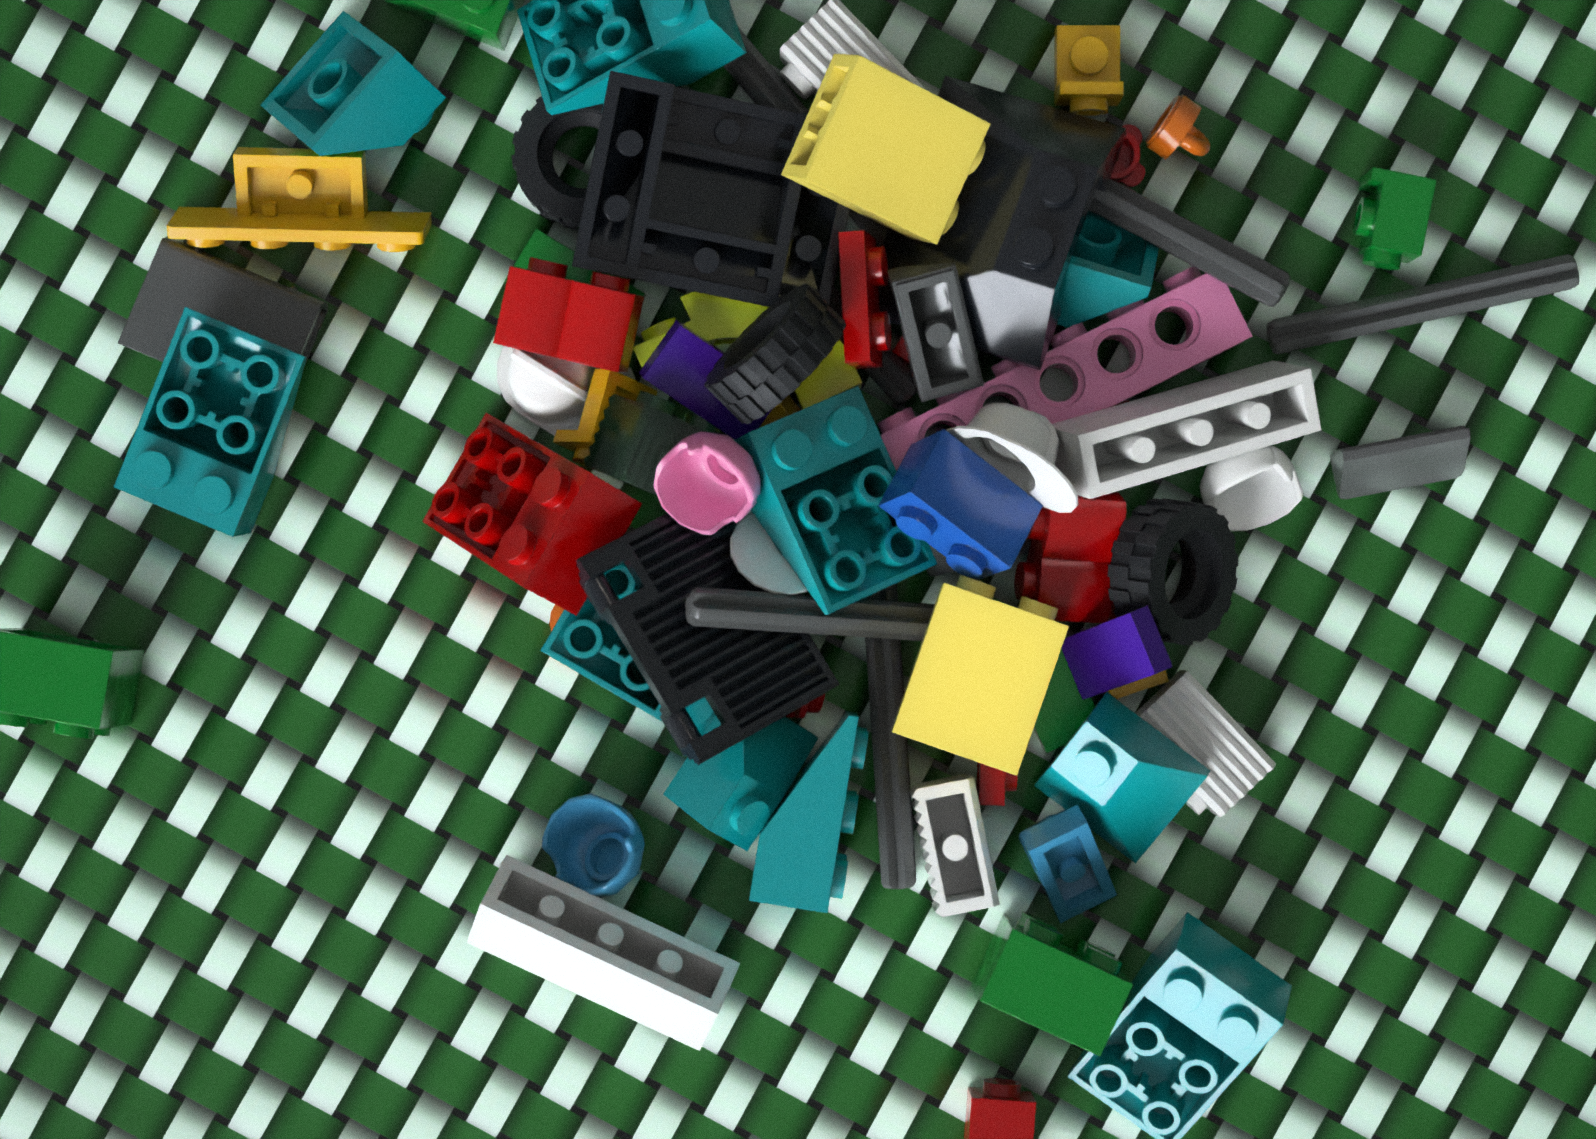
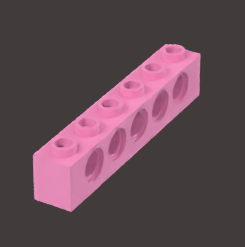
[877,267,1253,471]

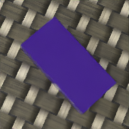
[639,320,773,440]
[1061,606,1172,700]

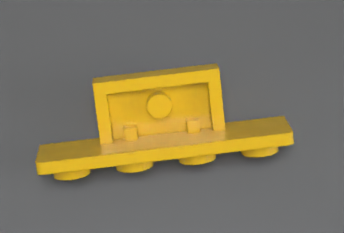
[167,147,432,252]

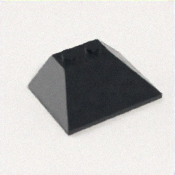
[572,71,850,307]
[879,75,1127,370]

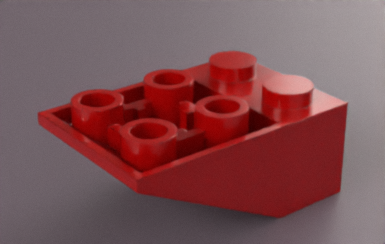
[422,413,642,616]

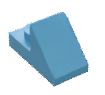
[1019,804,1117,923]

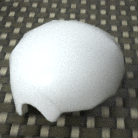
[1199,445,1303,532]

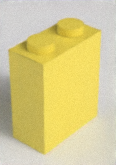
[781,54,990,245]
[891,575,1069,776]

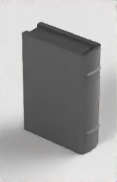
[118,236,328,367]

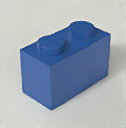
[878,429,1043,580]

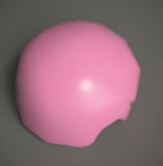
[653,432,761,535]

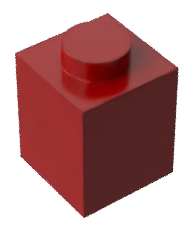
[964,1078,1036,1139]

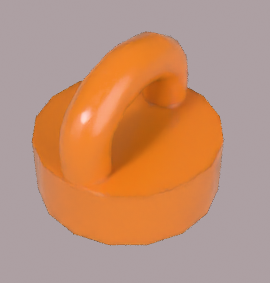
[1146,94,1210,160]

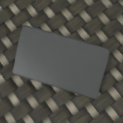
[887,262,984,402]
[1330,426,1471,499]

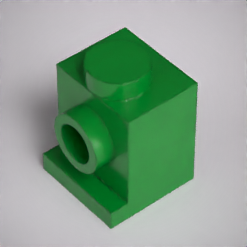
[1353,167,1436,270]

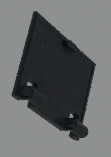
[576,513,840,765]

